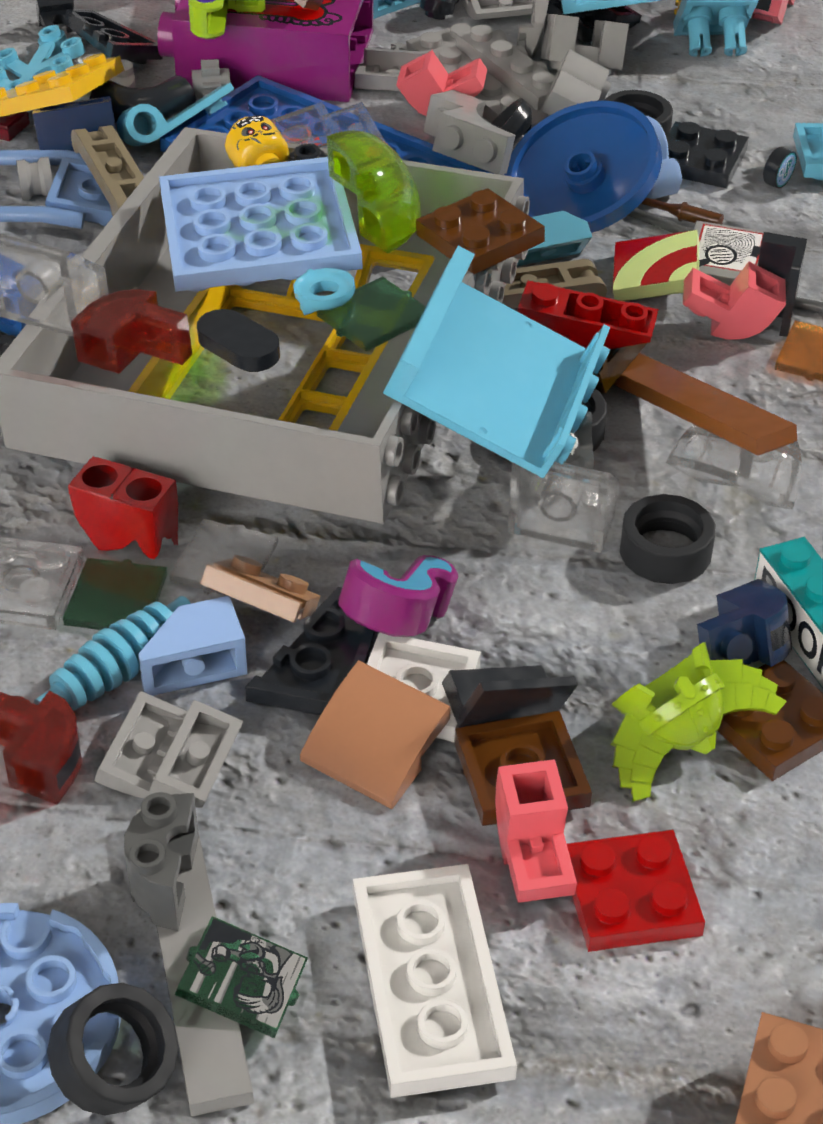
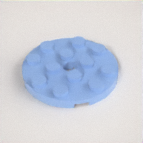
[0,903,121,1124]

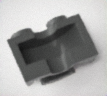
[124,792,199,931]

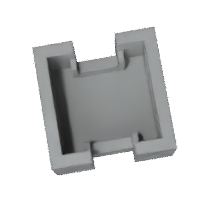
[541,14,629,76]

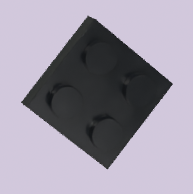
[666,121,749,189]

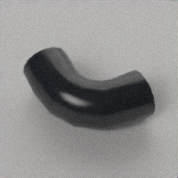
[89,75,196,123]

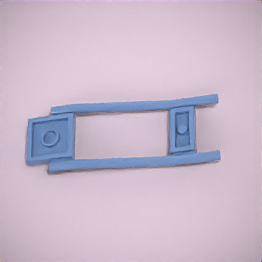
[0,150,141,229]

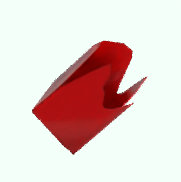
[68,456,179,559]

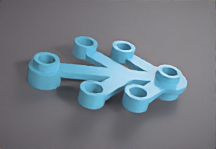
[0,25,86,91]

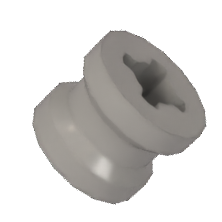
[16,157,53,201]

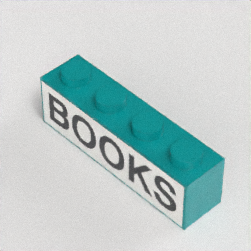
[754,536,823,688]

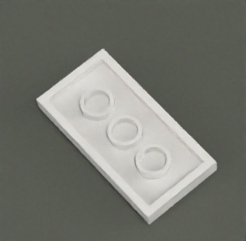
[353,864,517,1098]

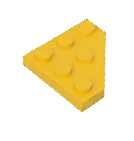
[0,53,125,117]

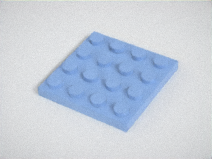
[159,156,363,292]

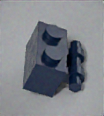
[32,96,117,151]

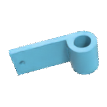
[117,83,234,146]

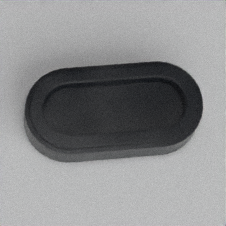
[197,309,280,372]

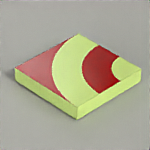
[612,230,700,301]

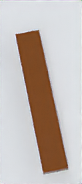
[613,353,797,456]

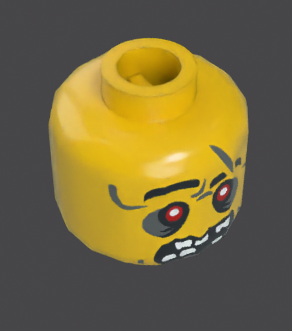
[225,116,289,168]

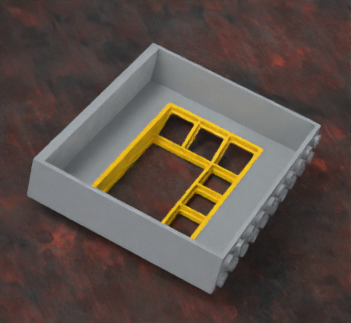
[0,127,530,524]

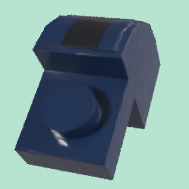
[697,579,792,667]

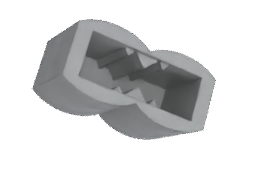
[541,49,612,115]

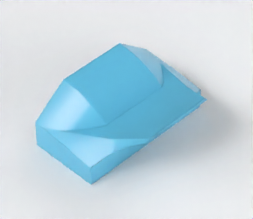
[517,211,592,267]

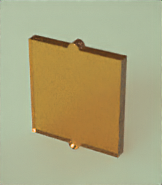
[775,320,823,382]

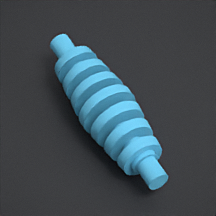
[34,596,191,718]

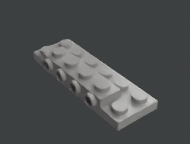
[406,23,554,129]

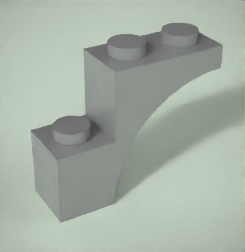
[423,90,516,175]

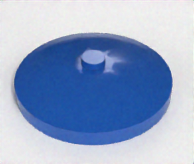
[504,101,662,233]

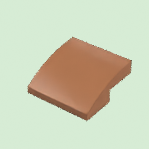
[300,660,450,809]

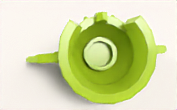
[611,642,787,802]

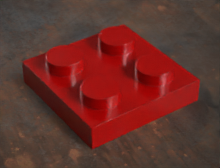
[567,829,705,952]

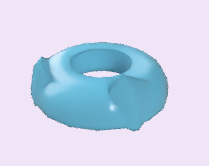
[293,268,355,316]

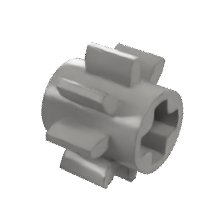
[192,59,230,99]

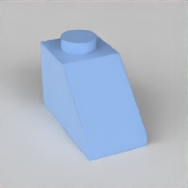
[138,596,247,696]

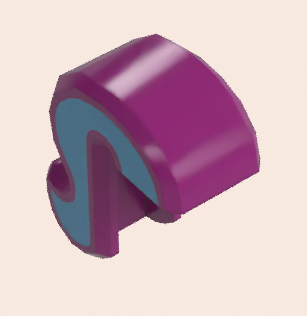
[338,555,459,637]

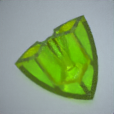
[326,130,421,253]

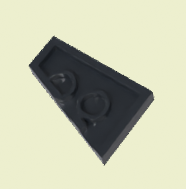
[64,9,163,64]
[245,587,379,715]

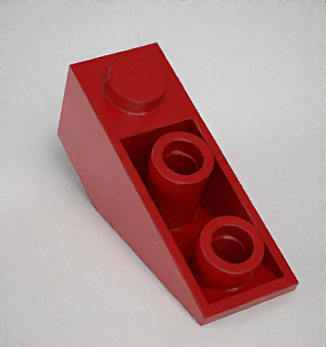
[517,280,659,349]

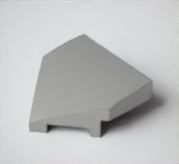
[517,0,549,59]
[354,42,427,91]

